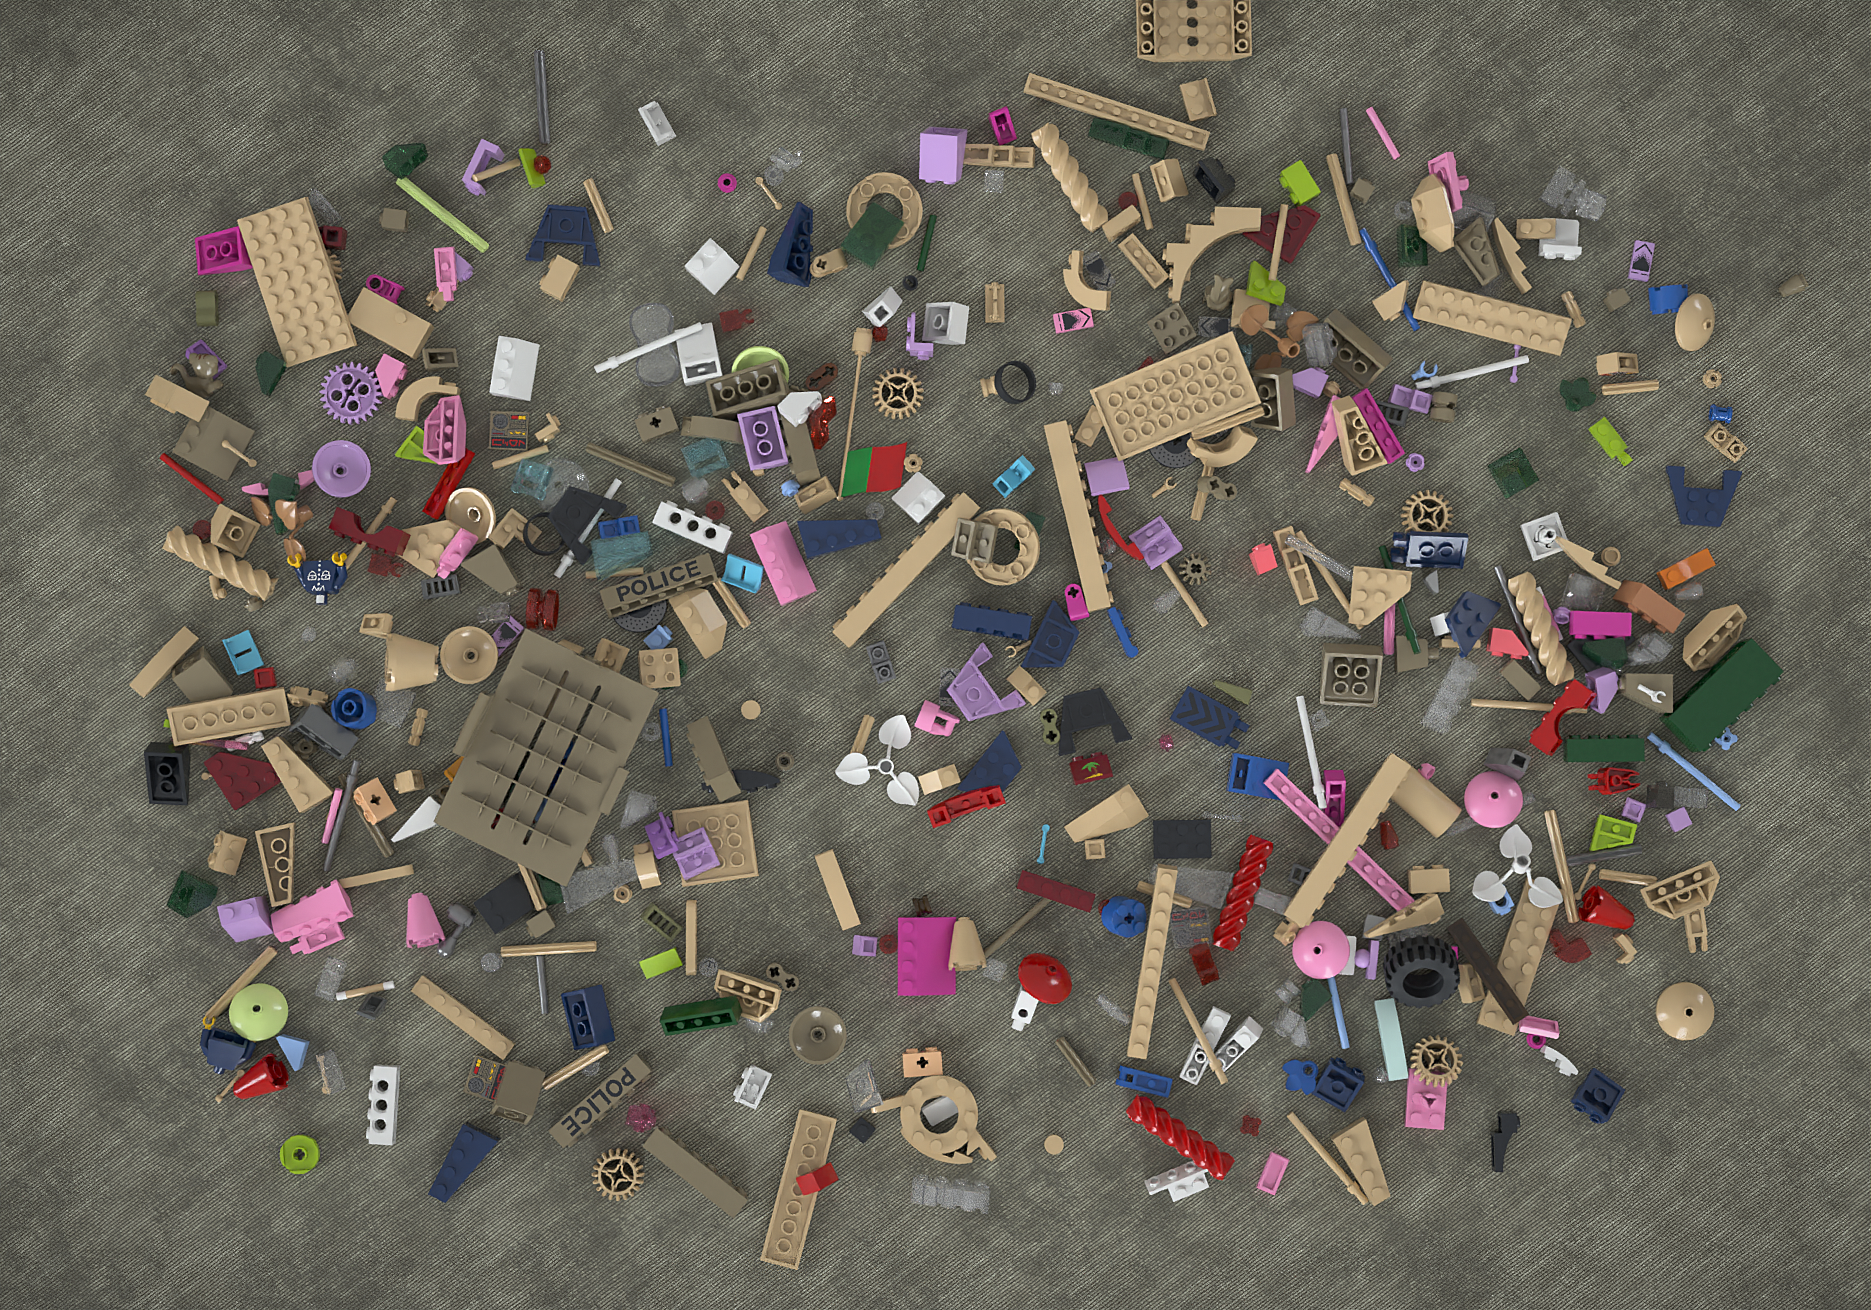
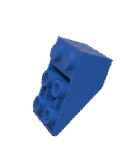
[1226,753,1289,801]

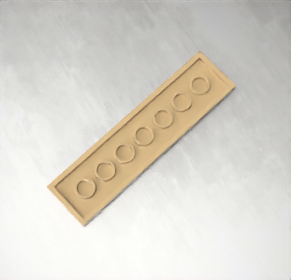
[1413,280,1572,356]
[1476,877,1563,1036]
[760,1109,837,1270]

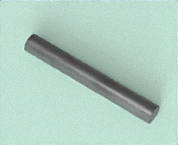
[536,955,549,1014]

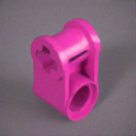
[366,274,405,305]
[1065,584,1090,622]

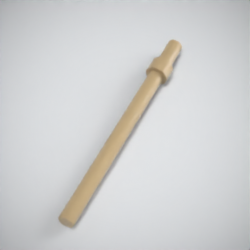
[1295,530,1365,630]
[1471,699,1587,714]
[1168,978,1228,1085]
[1287,1112,1369,1205]

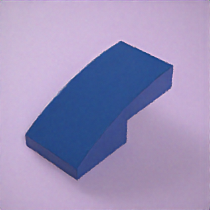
[597,515,641,542]

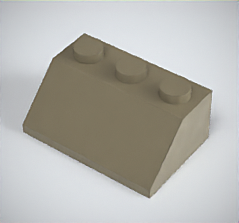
[1249,367,1296,431]

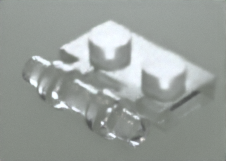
[1539,166,1586,216]

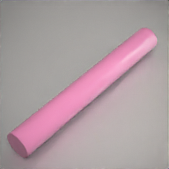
[1366,107,1400,160]
[321,788,343,844]

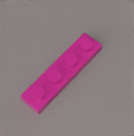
[1351,388,1405,464]

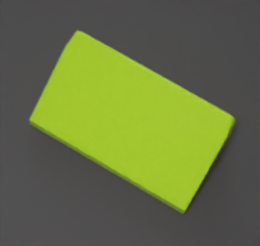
[518,148,546,189]
[639,947,683,979]

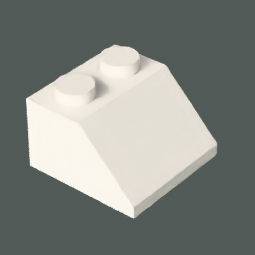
[685,238,740,295]
[922,302,969,345]
[891,472,945,525]

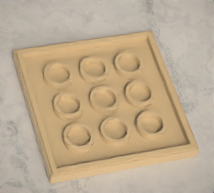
[672,800,759,887]

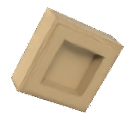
[1085,839,1105,859]

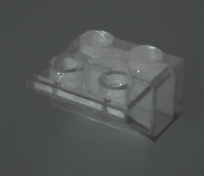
[1623,632,1673,667]
[1271,1005,1310,1048]

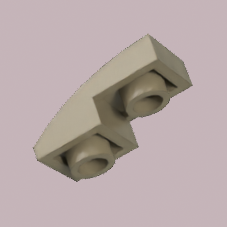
[1499,659,1542,701]

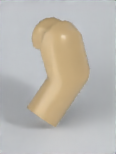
[209,575,227,600]

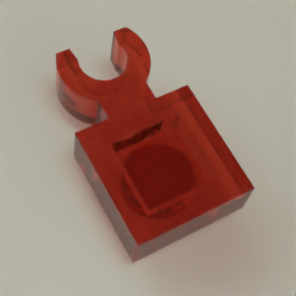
[719,309,754,333]
[367,553,404,578]

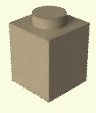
[379,208,410,233]
[526,909,558,938]

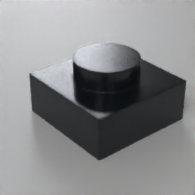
[849,1116,876,1144]

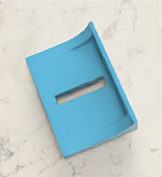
[721,554,764,593]
[222,630,264,676]

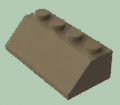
[1306,308,1393,390]
[705,359,790,420]

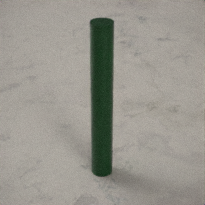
[916,215,937,272]

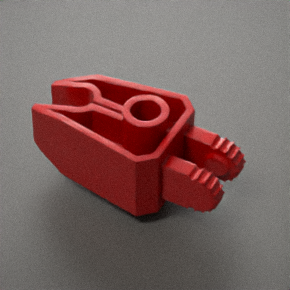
[1587,767,1640,795]

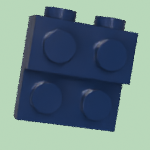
[1311,1057,1365,1112]
[1570,1068,1625,1124]

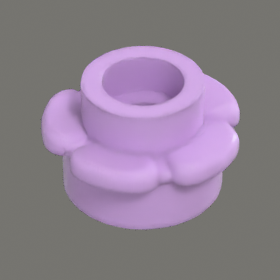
[1406,453,1425,472]
[1553,607,1571,624]

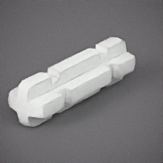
[226,731,264,751]

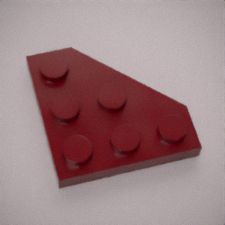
[1242,205,1321,265]
[203,752,281,811]

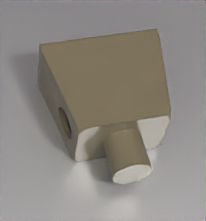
[1394,635,1439,673]

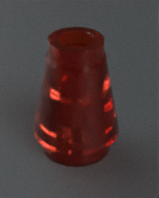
[1379,820,1400,850]

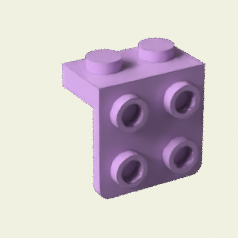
[906,312,933,360]

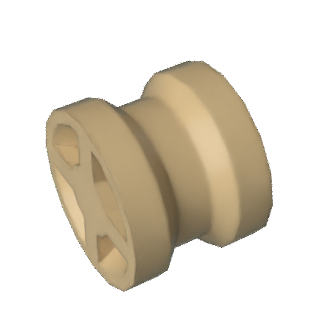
[980,375,998,398]

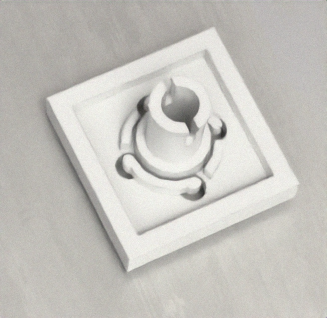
[1520,512,1568,561]

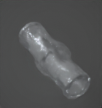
[1095,993,1132,1027]

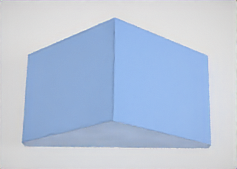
[276,1034,310,1071]

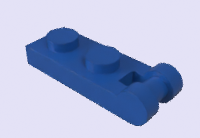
[1107,607,1138,658]
[1115,1065,1173,1098]

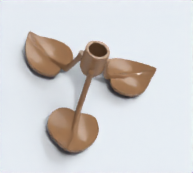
[1240,304,1319,370]
[250,497,313,564]

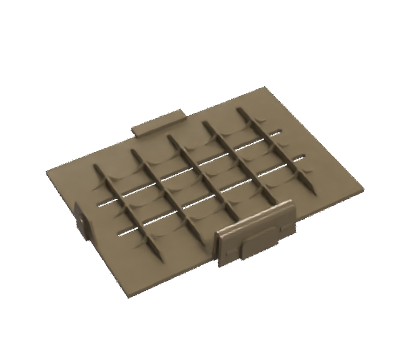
[433,628,659,887]

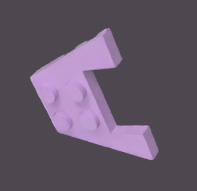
[947,643,1026,721]

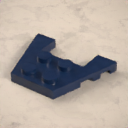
[525,204,601,267]
[1666,466,1742,527]

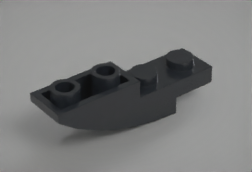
[701,769,781,793]

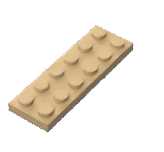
[167,687,291,746]

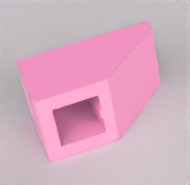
[375,353,408,400]

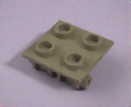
[1147,302,1197,355]

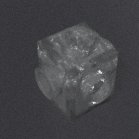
[1575,189,1607,222]

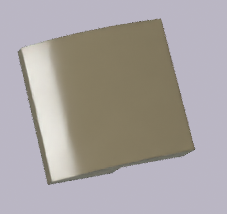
[951,518,999,564]

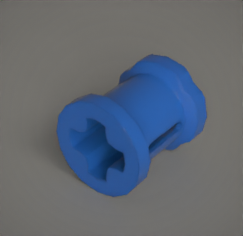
[1709,404,1733,424]

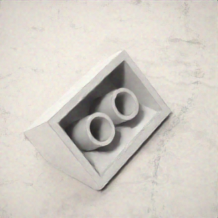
[489,336,540,401]

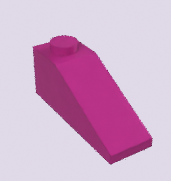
[1323,770,1346,828]

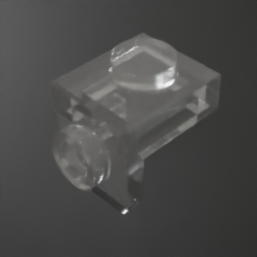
[770,147,803,173]

